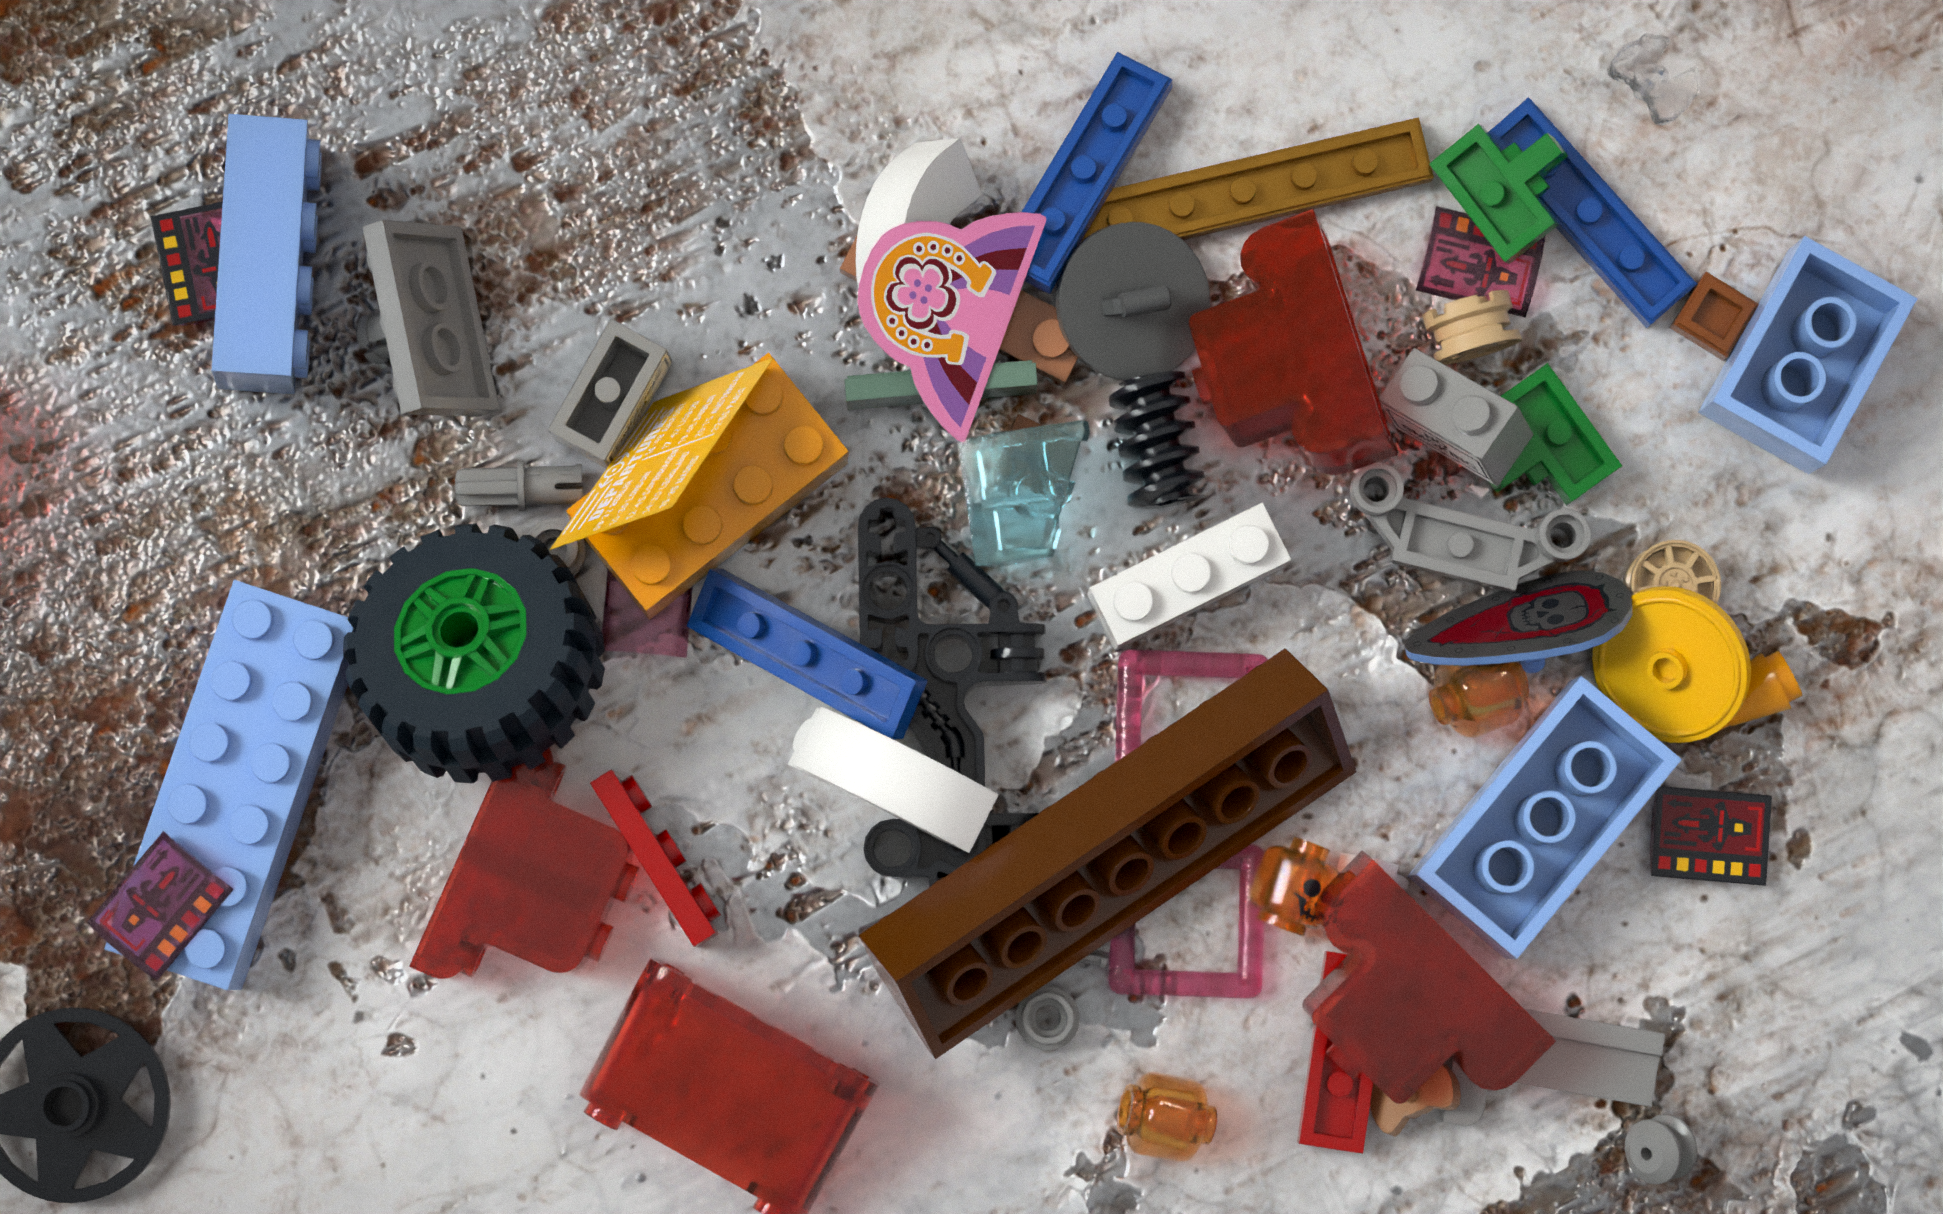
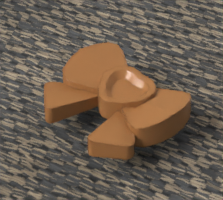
[1370,1041,1461,1137]

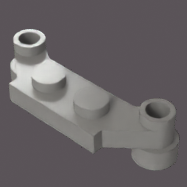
[1350,462,1591,593]

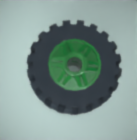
[343,523,605,783]

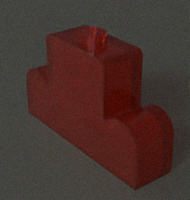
[1189,209,1397,475]
[1302,850,1556,1104]

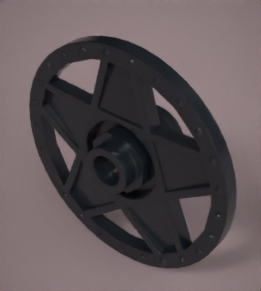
[0,1008,171,1203]

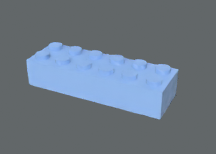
[104,580,356,990]

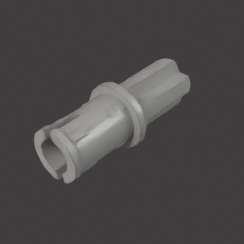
[455,460,583,511]

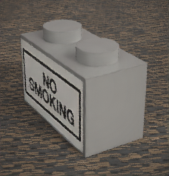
[548,319,673,469]
[1378,348,1534,487]

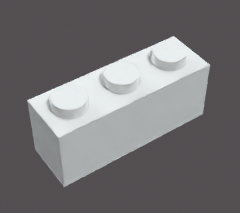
[1087,502,1291,651]

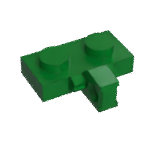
[1429,124,1568,264]
[1488,363,1622,506]

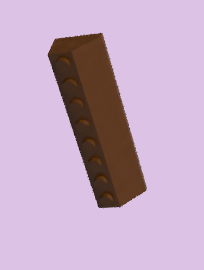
[858,648,1357,1059]

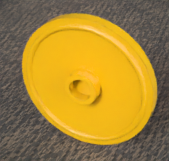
[1592,586,1751,743]

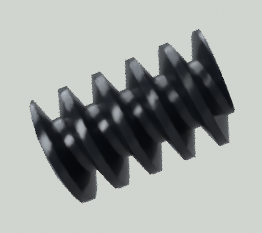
[1109,371,1207,510]

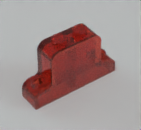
[409,746,640,979]

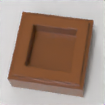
[1669,272,1759,361]

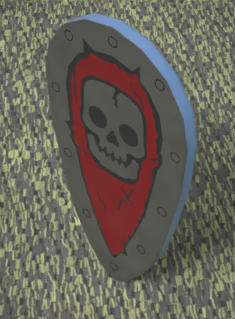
[1405,570,1633,673]

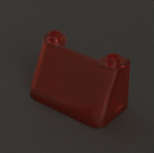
[579,957,880,1214]

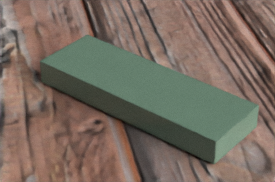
[844,360,1038,410]

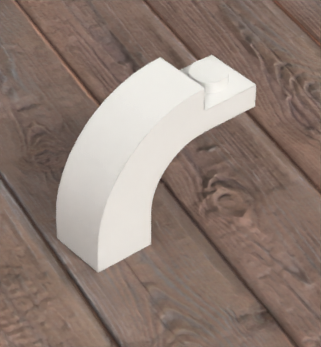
[856,138,982,370]
[788,707,999,853]

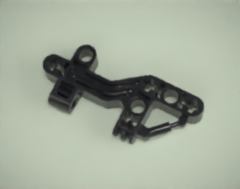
[858,497,1047,887]

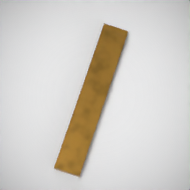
[1081,117,1434,242]

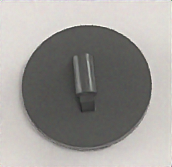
[1056,222,1210,381]

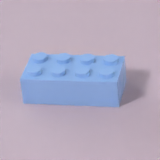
[211,114,322,394]
[1407,676,1682,959]

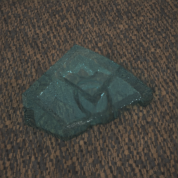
[957,420,1090,568]

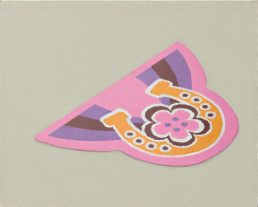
[857,212,1046,442]

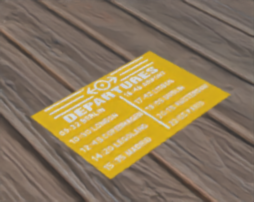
[550,357,774,550]

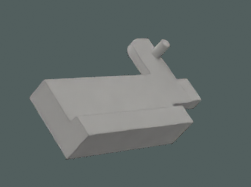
[1410,1004,1665,1126]

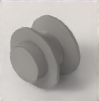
[1625,1114,1697,1184]

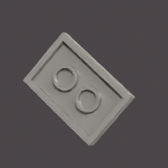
[356,220,500,417]

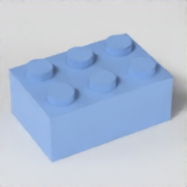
[1698,236,1918,474]

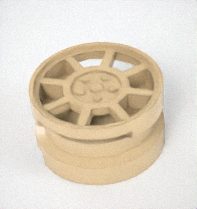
[1422,290,1522,365]
[1623,540,1721,604]

